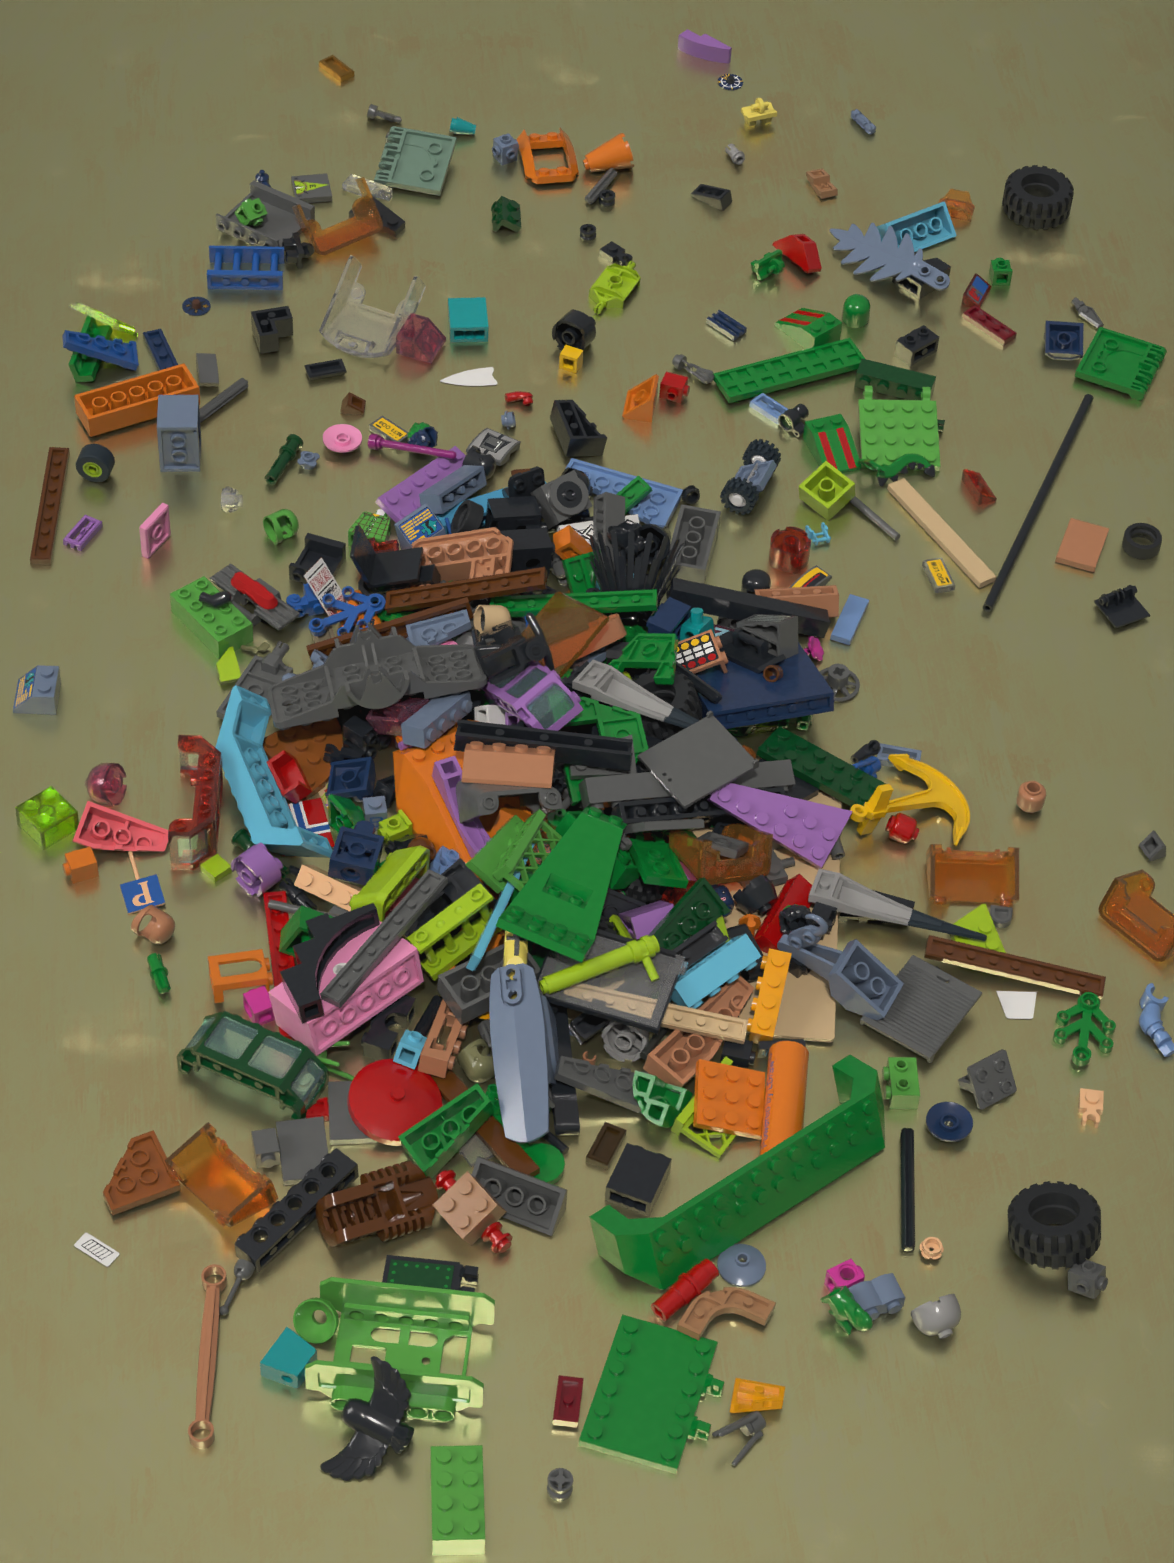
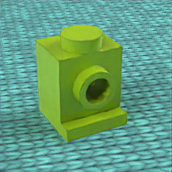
[377,809,413,844]

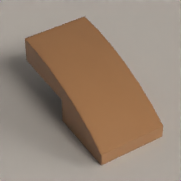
[806,168,838,199]

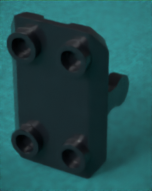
[502,466,545,518]

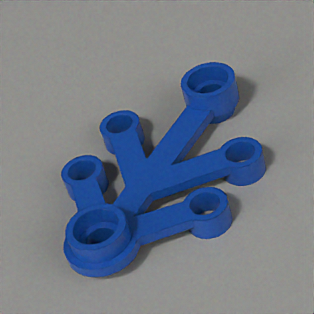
[309,586,386,637]

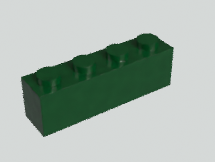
[854,358,936,400]

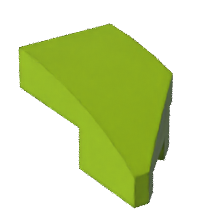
[216,646,241,685]

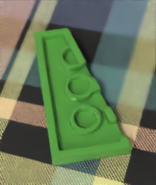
[465,815,524,894]

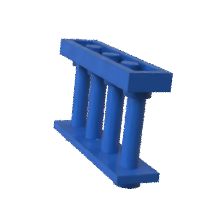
[207,246,285,290]

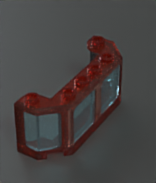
[168,735,223,870]

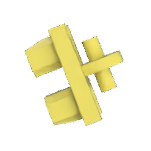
[741,98,777,127]

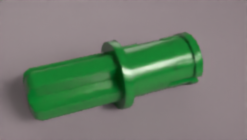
[147,953,171,994]

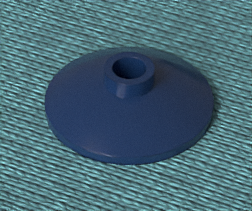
[926,1102,973,1142]

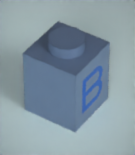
[363,796,387,831]

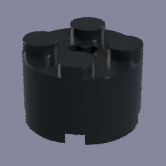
[552,309,596,351]

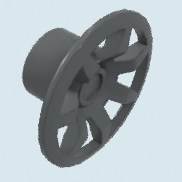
[820,664,860,702]

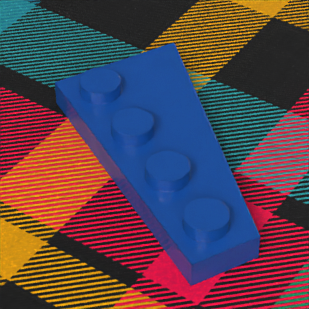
[62,330,139,371]

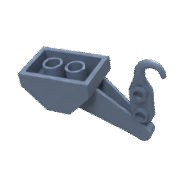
[777,914,904,1020]

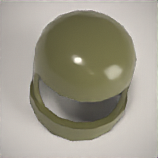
[457,1039,495,1083]

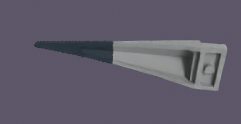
[572,660,738,741]
[808,869,987,941]

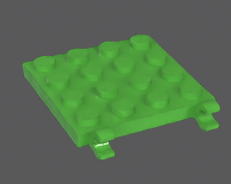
[858,385,941,471]

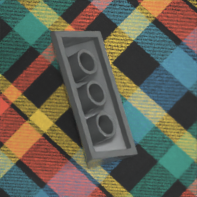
[472,1156,567,1236]

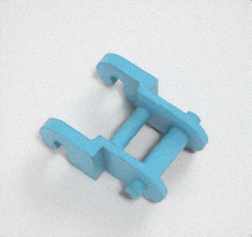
[805,522,831,546]

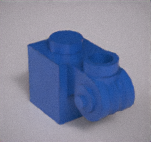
[286,583,326,618]

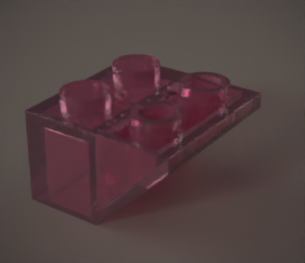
[396,313,446,364]
[366,697,429,736]

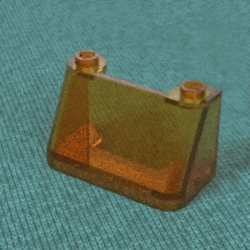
[669,823,773,885]
[926,844,1019,907]
[1099,870,1174,962]
[165,1122,278,1227]

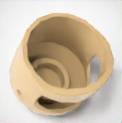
[473,605,511,634]

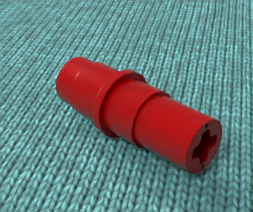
[651,1258,719,1322]

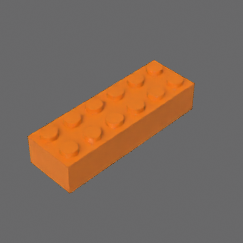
[74,363,200,437]

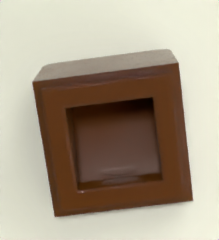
[340,392,366,415]

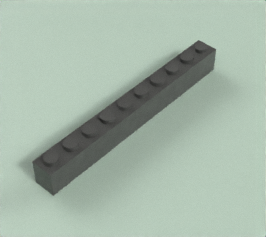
[579,759,795,811]

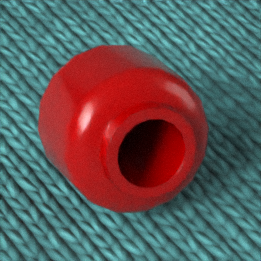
[885,813,920,844]

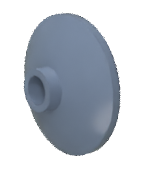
[717,1244,766,1287]

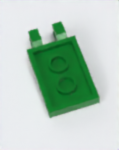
[629,832,689,889]

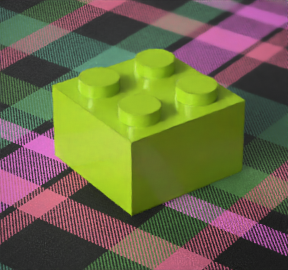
[799,461,855,521]

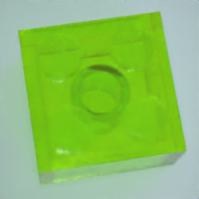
[15,786,79,850]

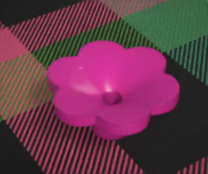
[804,636,824,661]

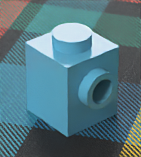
[393,1029,427,1070]

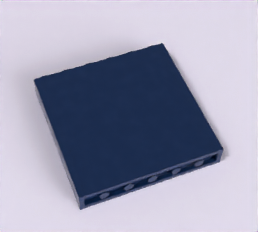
[695,642,834,729]

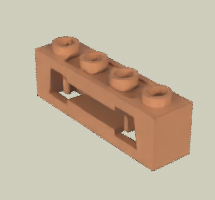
[418,999,472,1078]

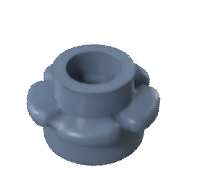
[501,411,516,430]

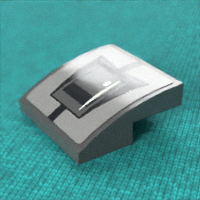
[466,428,521,466]

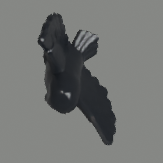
[320,1356,414,1481]

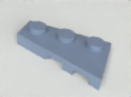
[405,609,472,646]

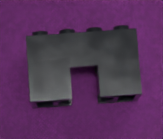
[484,496,555,579]
[405,858,497,958]

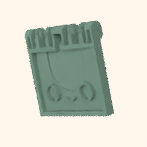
[373,126,457,196]

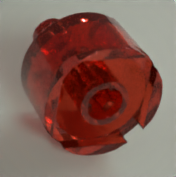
[769,526,811,575]

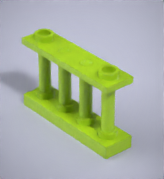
[407,883,503,981]

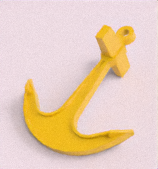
[850,754,970,846]

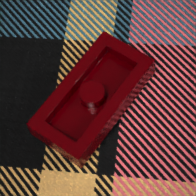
[553,1375,584,1428]

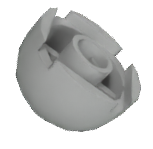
[602,1021,649,1062]
[910,1294,961,1339]

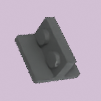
[958,1049,1017,1110]

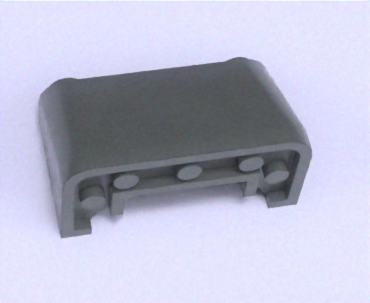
[456,779,563,823]

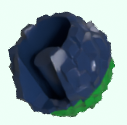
[407,422,438,448]

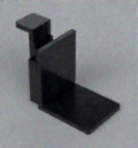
[350,525,441,593]

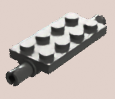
[216,641,293,729]

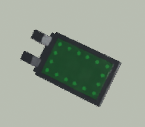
[382,1255,479,1292]

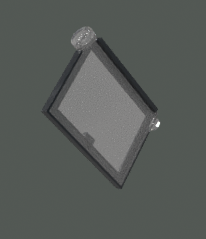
[537,929,688,1034]

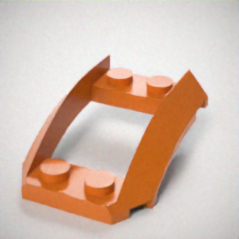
[516,128,579,184]

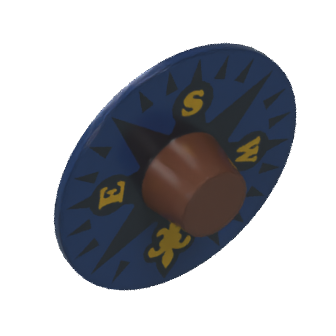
[182,297,211,316]

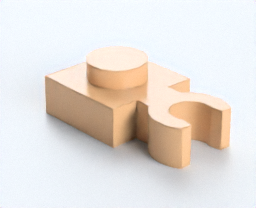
[1078,1088,1104,1128]

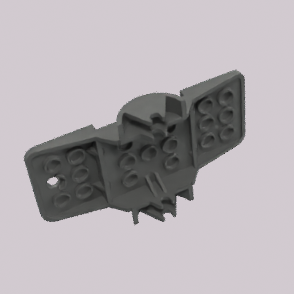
[267,622,487,730]

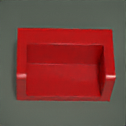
[266,750,313,804]

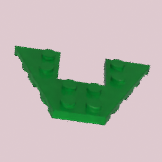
[546,689,648,806]

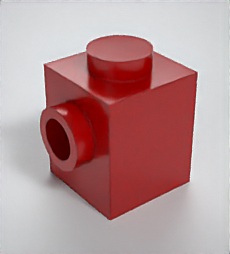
[659,372,690,404]

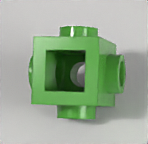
[234,198,268,227]

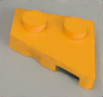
[730,1378,785,1413]

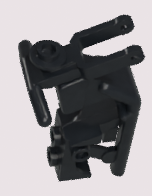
[471,613,554,685]

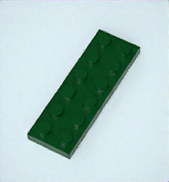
[756,726,886,807]

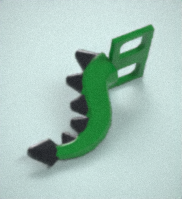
[858,453,935,486]

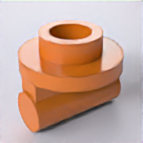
[738,914,761,937]

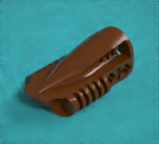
[316,1160,438,1247]

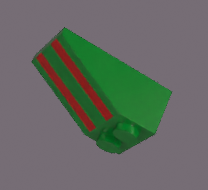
[774,308,842,349]
[803,414,862,473]

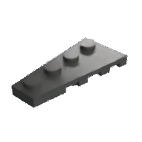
[554,1056,648,1113]

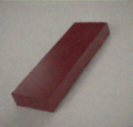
[962,305,1017,346]

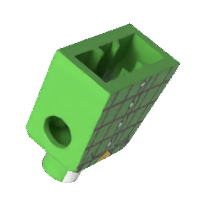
[348,509,391,553]

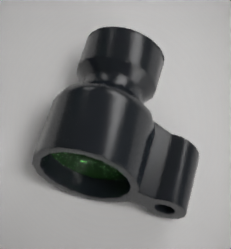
[778,404,809,437]

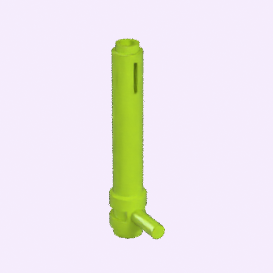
[539,935,660,995]

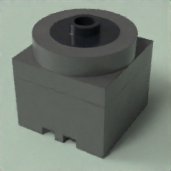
[531,470,592,529]

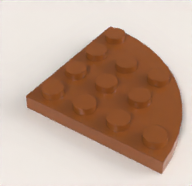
[262,718,343,800]

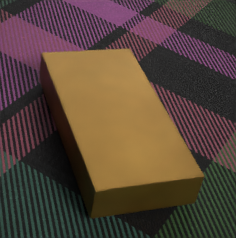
[319,55,355,83]

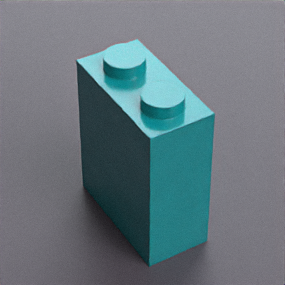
[448,297,489,343]

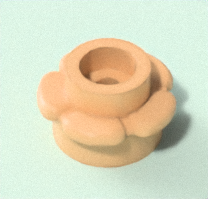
[920,1237,944,1260]

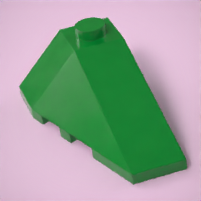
[328,794,380,864]

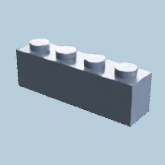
[419,465,487,514]
[401,691,472,749]

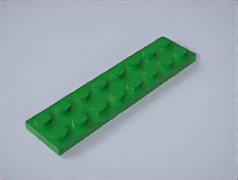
[713,338,865,403]

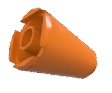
[583,133,634,173]

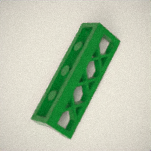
[68,314,112,382]

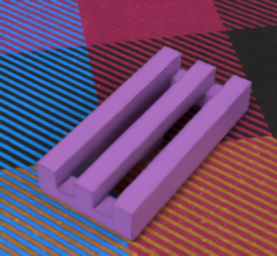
[63,515,103,551]

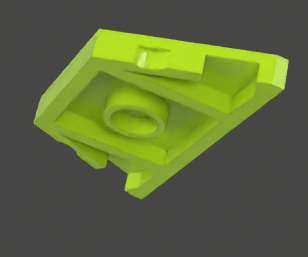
[950,903,1006,953]

